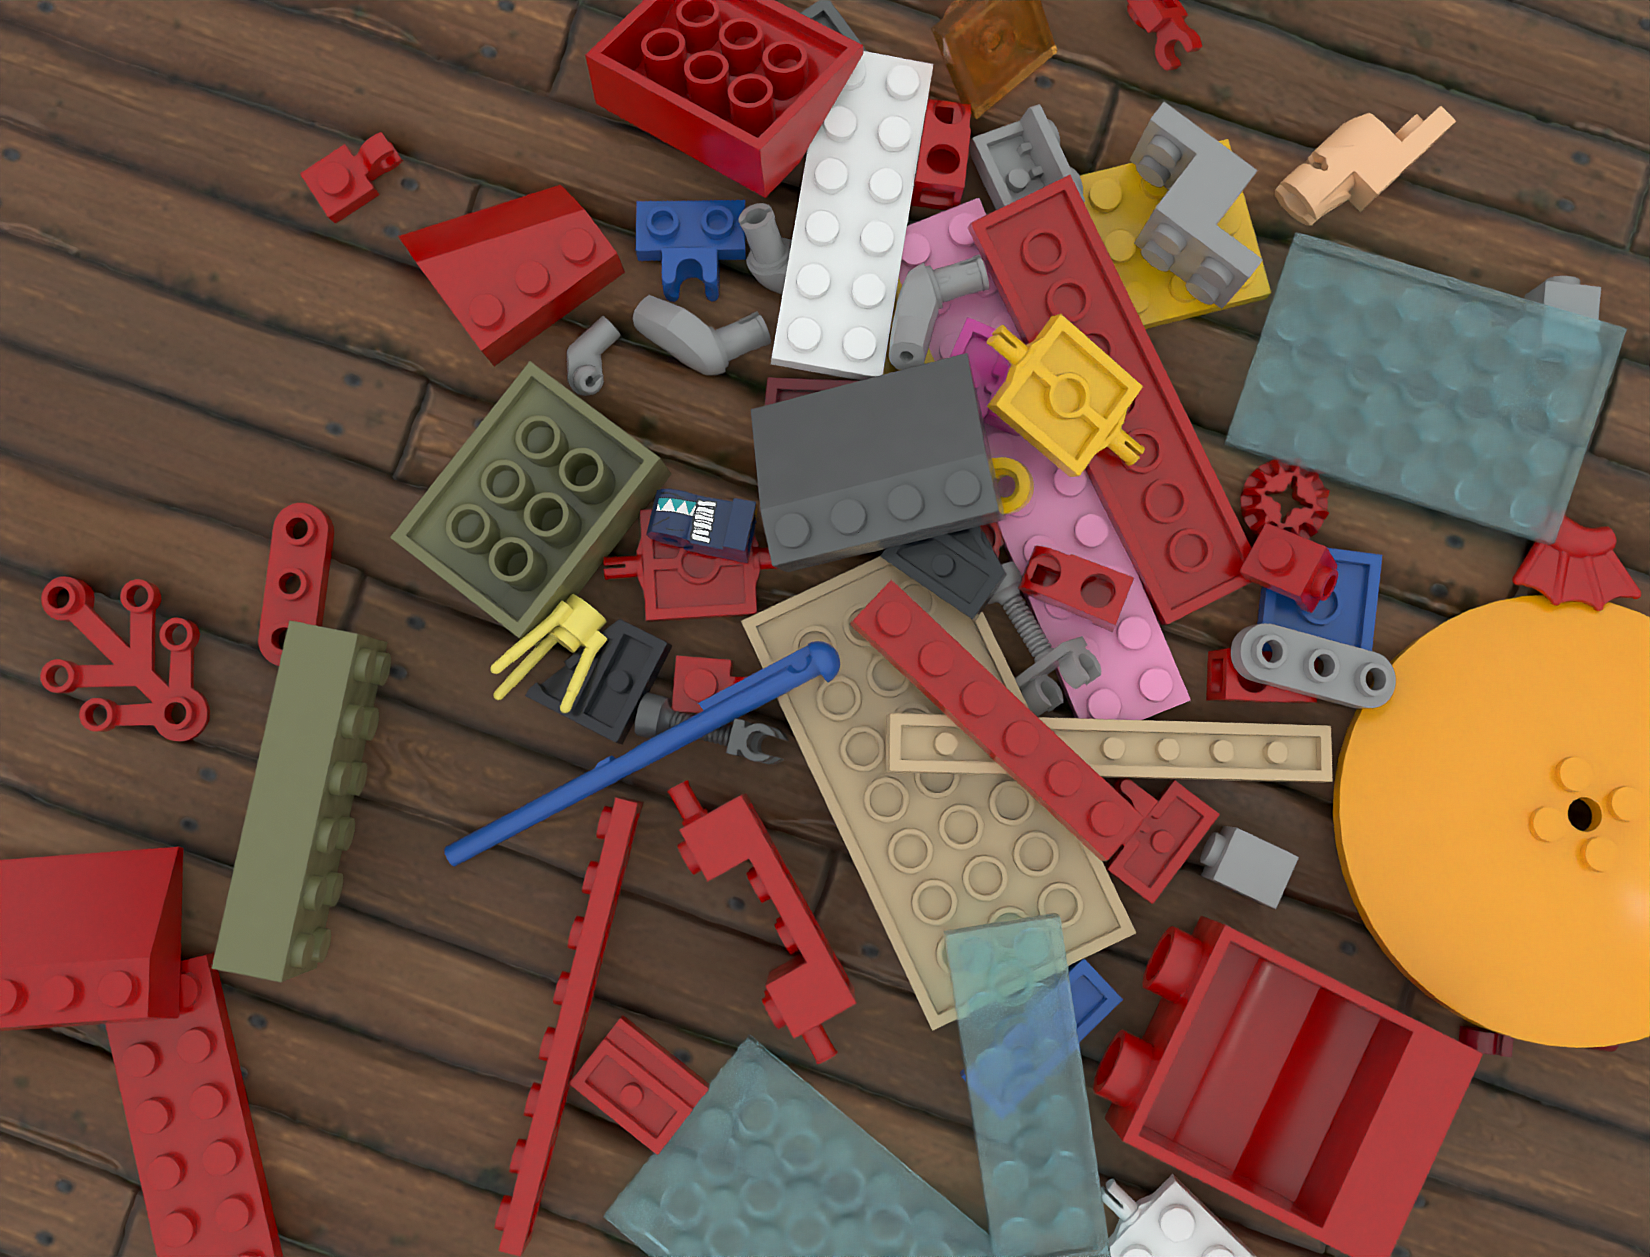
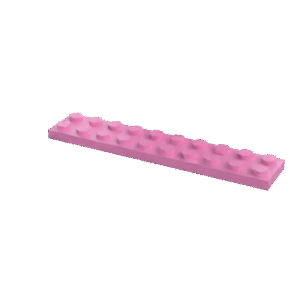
[899,198,1191,720]

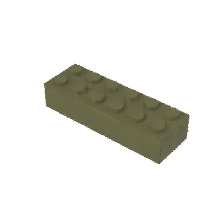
[212,620,391,982]

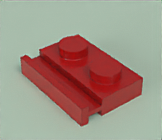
[569,1015,710,1155]

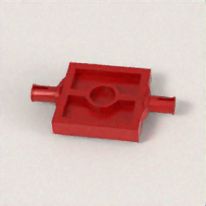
[603,509,778,622]

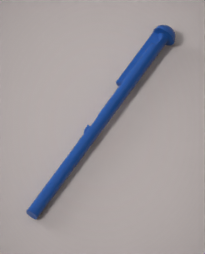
[444,641,840,866]

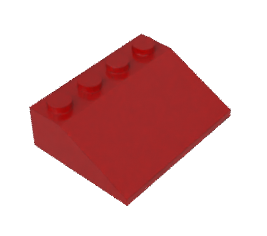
[585,0,864,198]
[0,847,184,1031]

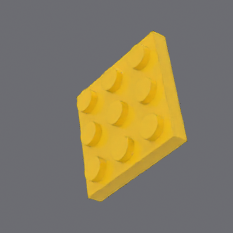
[1080,139,1271,329]

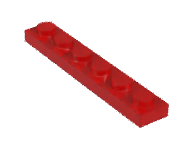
[850,580,1145,861]

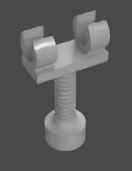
[988,562,1101,716]

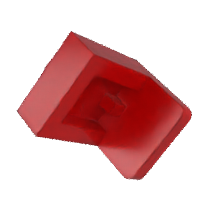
[1239,523,1338,613]

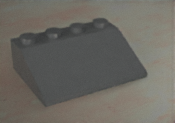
[751,353,1006,572]

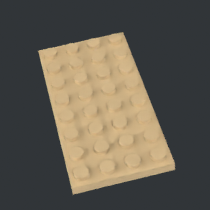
[741,556,1136,1031]

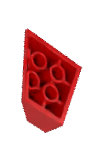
[398,185,625,366]

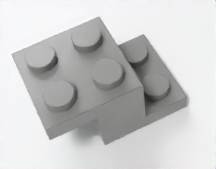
[1129,102,1263,309]

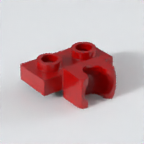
[1105,778,1220,904]

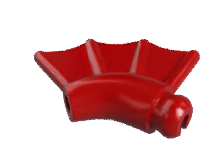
[1512,504,1641,611]

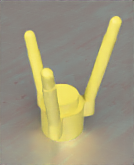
[490,594,608,713]

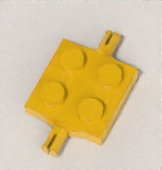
[987,314,1145,477]

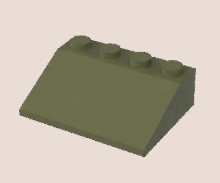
[390,361,672,647]

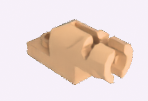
[1275,106,1456,226]

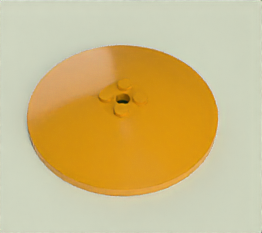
[1333,595,1650,1048]

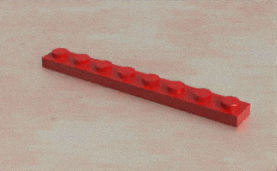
[495,797,644,1257]

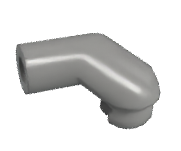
[566,316,621,396]

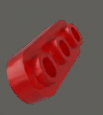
[258,503,334,666]

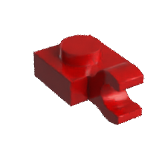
[1127,0,1202,71]
[300,132,403,224]
[672,656,747,714]

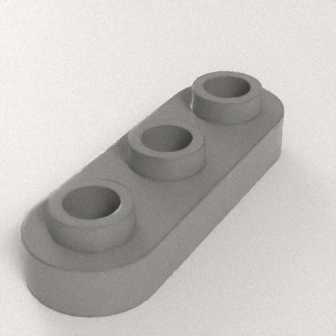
[1231,623,1396,709]

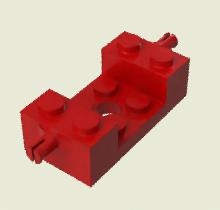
[667,780,856,1065]

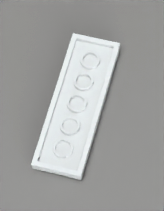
[771,51,933,380]

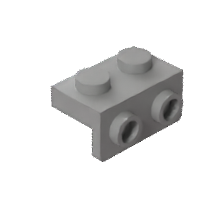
[969,104,1085,210]

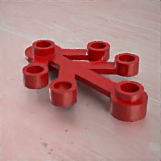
[40,577,210,741]

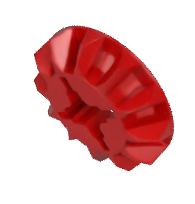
[1240,458,1330,539]

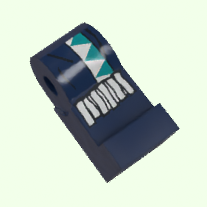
[646,489,759,563]

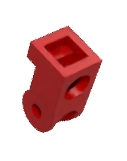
[910,98,971,211]
[1018,545,1134,632]
[1206,648,1319,703]

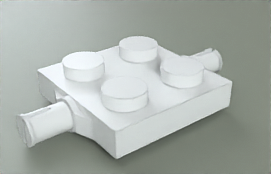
[1094,1174,1256,1257]

